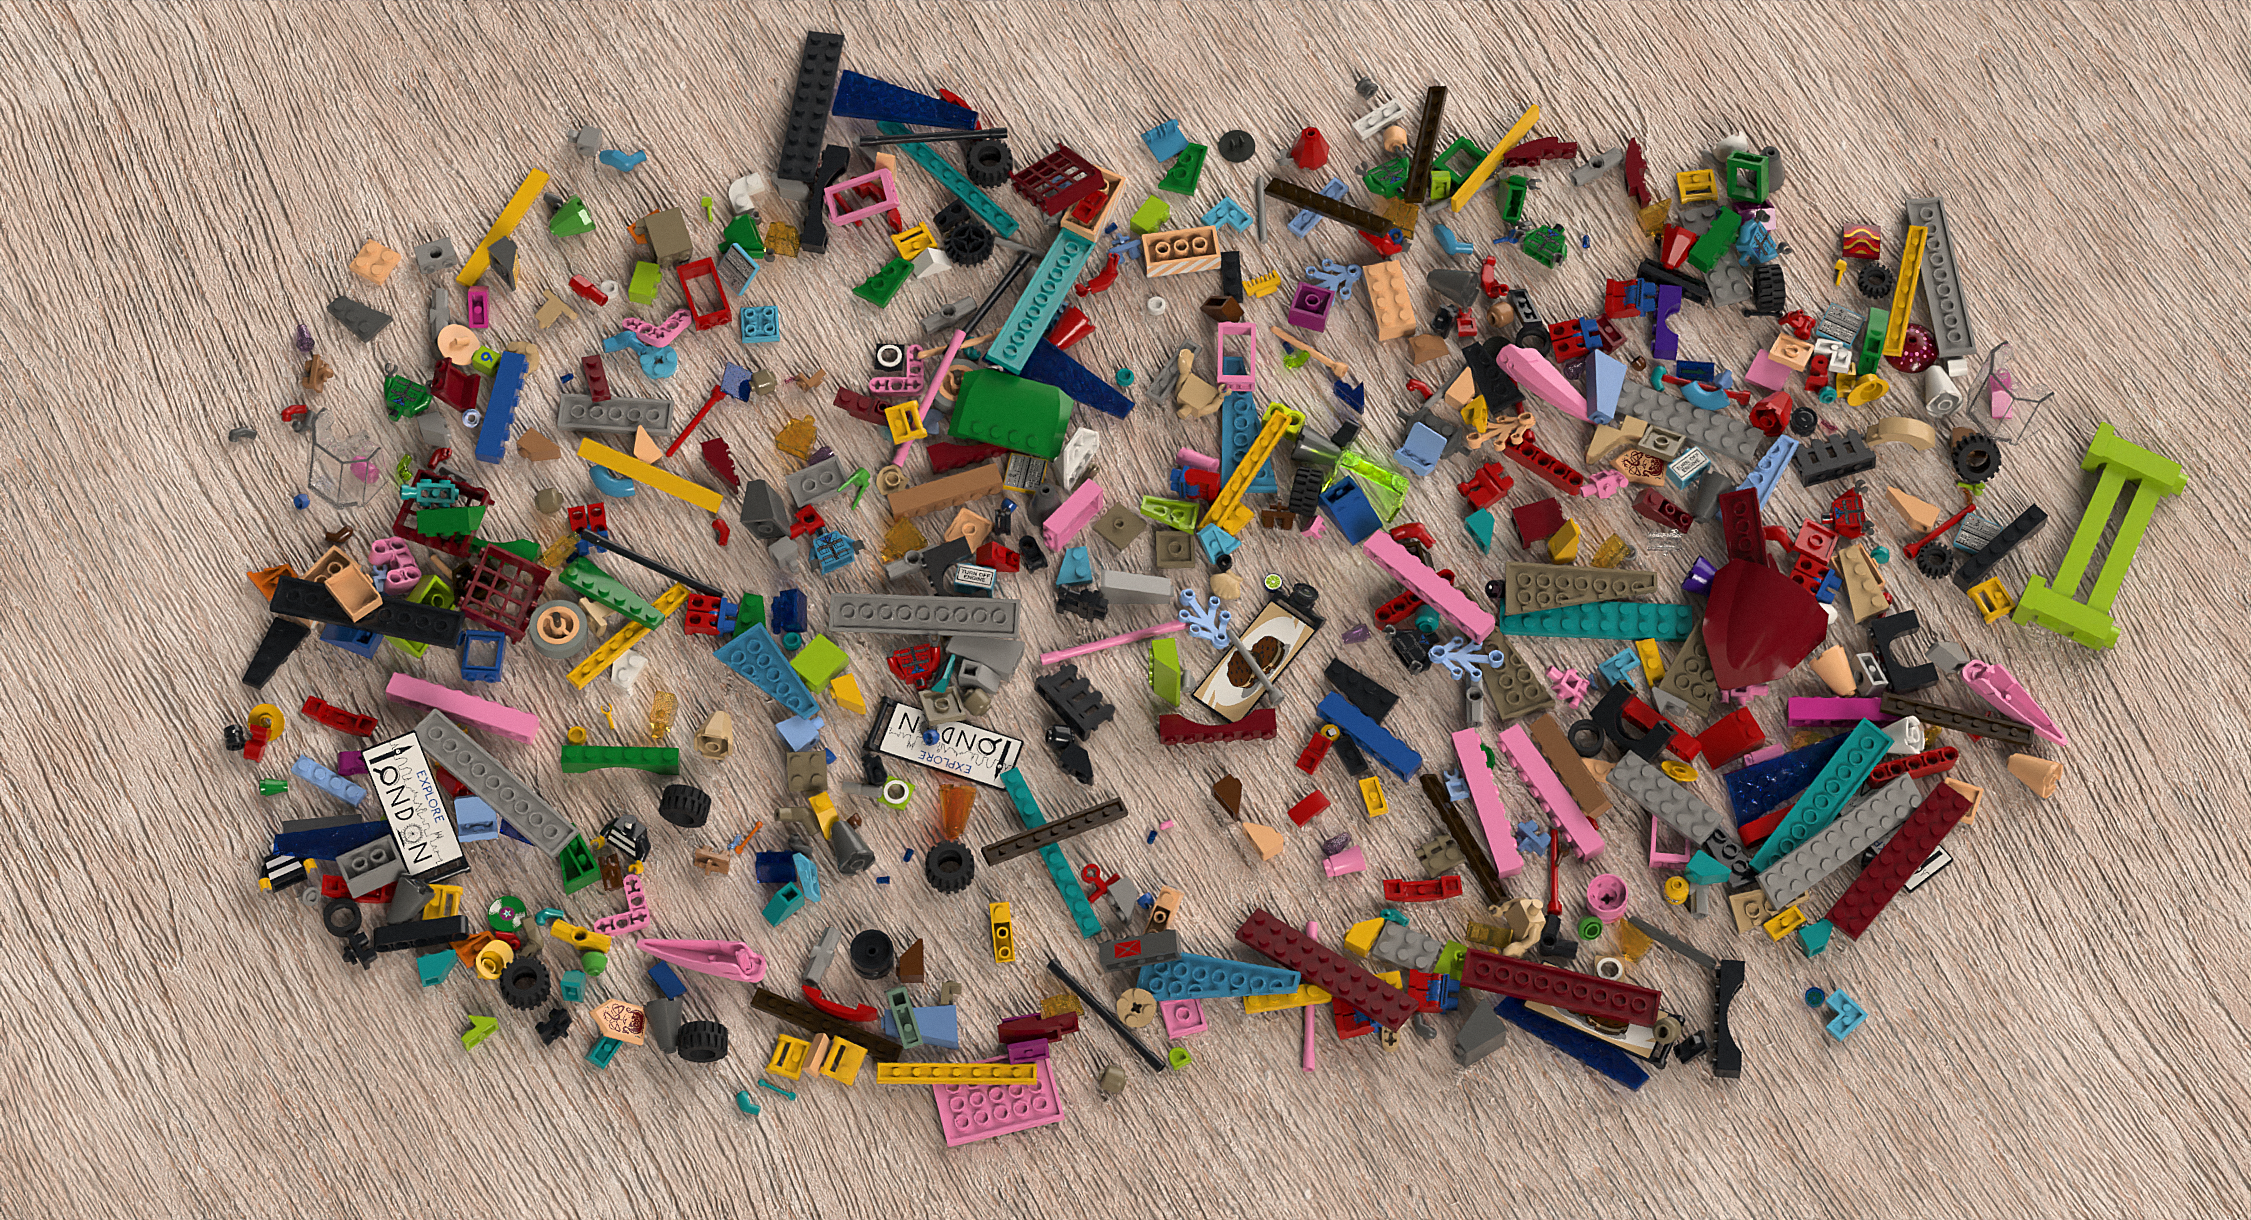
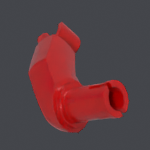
[1075,253,1120,298]
[1480,255,1509,299]
[1383,522,1436,550]
[1763,525,1794,554]

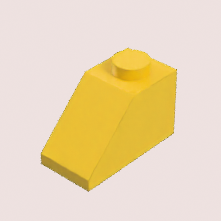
[828,673,866,715]
[808,791,839,840]
[1343,917,1384,958]

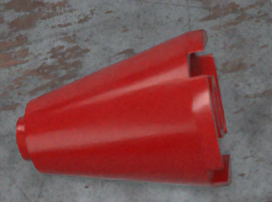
[1045,303,1096,354]

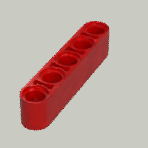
[1502,433,1583,496]
[1374,569,1455,631]
[1622,697,1702,763]
[1866,746,1959,789]
[1737,803,1796,849]

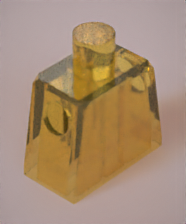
[1382,198,1419,240]
[763,221,801,258]
[775,415,817,462]
[880,516,928,561]
[538,531,581,571]
[649,690,679,739]

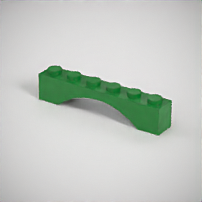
[437,531,542,571]
[561,745,680,775]

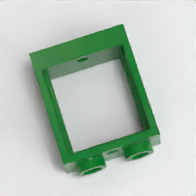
[1431,136,1488,192]
[1727,150,1769,204]

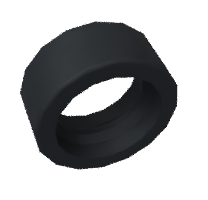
[1515,327,1551,358]
[1568,719,1605,758]
[323,898,362,938]

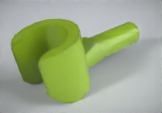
[701,196,713,222]
[1958,481,1986,496]

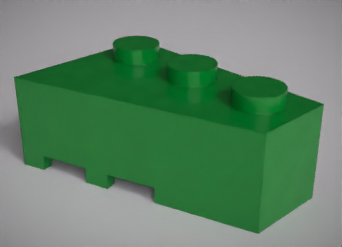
[1688,205,1742,274]
[559,822,601,896]

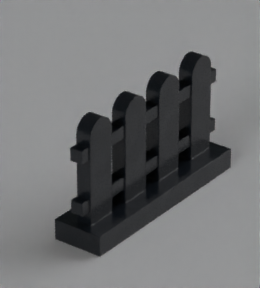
[1792,429,1876,488]
[1034,664,1115,742]

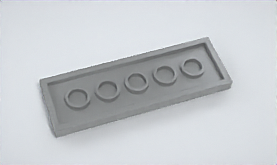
[1678,204,1751,308]
[557,393,675,437]
[1606,750,1724,848]

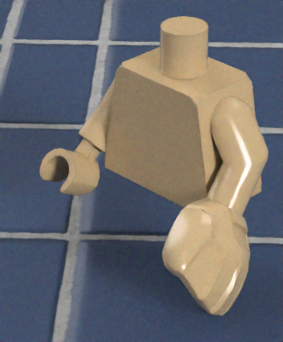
[1175,348,1232,420]
[1488,897,1546,960]

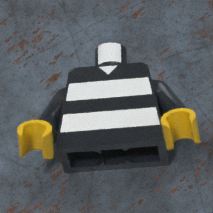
[590,814,651,875]
[258,843,318,894]

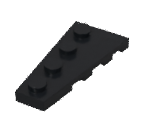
[1461,341,1526,416]
[242,617,311,690]
[1324,658,1399,726]
[1703,825,1758,891]

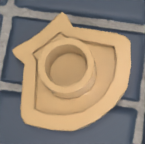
[876,464,910,496]
[1210,569,1244,600]

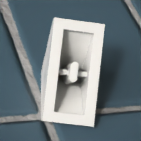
[911,247,952,279]

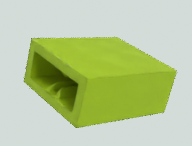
[790,633,849,695]

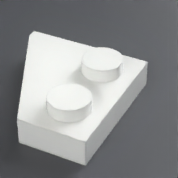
[611,649,649,692]

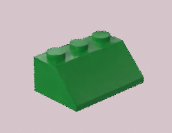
[416,505,486,537]

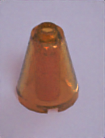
[938,784,977,839]

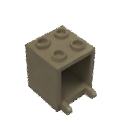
[634,206,693,269]

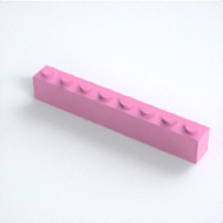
[1363,529,1495,644]
[385,672,540,745]
[1497,724,1605,863]
[1450,728,1524,879]

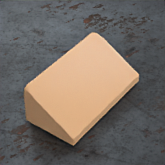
[801,1033,832,1078]

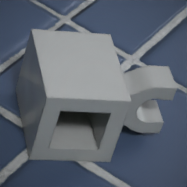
[567,125,603,157]
[768,535,800,574]

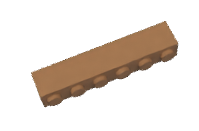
[887,463,1003,523]
[1529,713,1613,820]

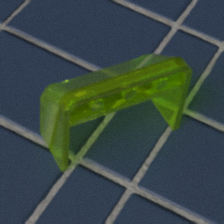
[1322,447,1410,524]

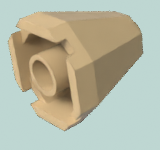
[693,710,734,760]

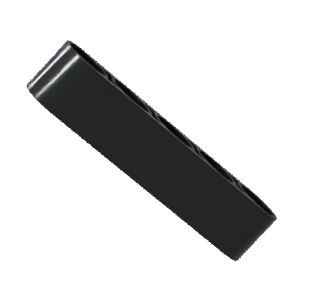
[373,915,469,953]

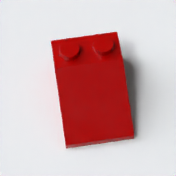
[1694,706,1766,770]

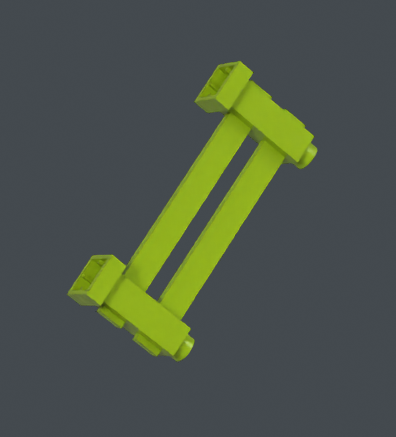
[2011,421,2189,651]

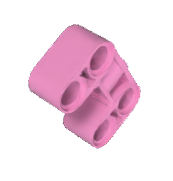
[368,536,421,595]

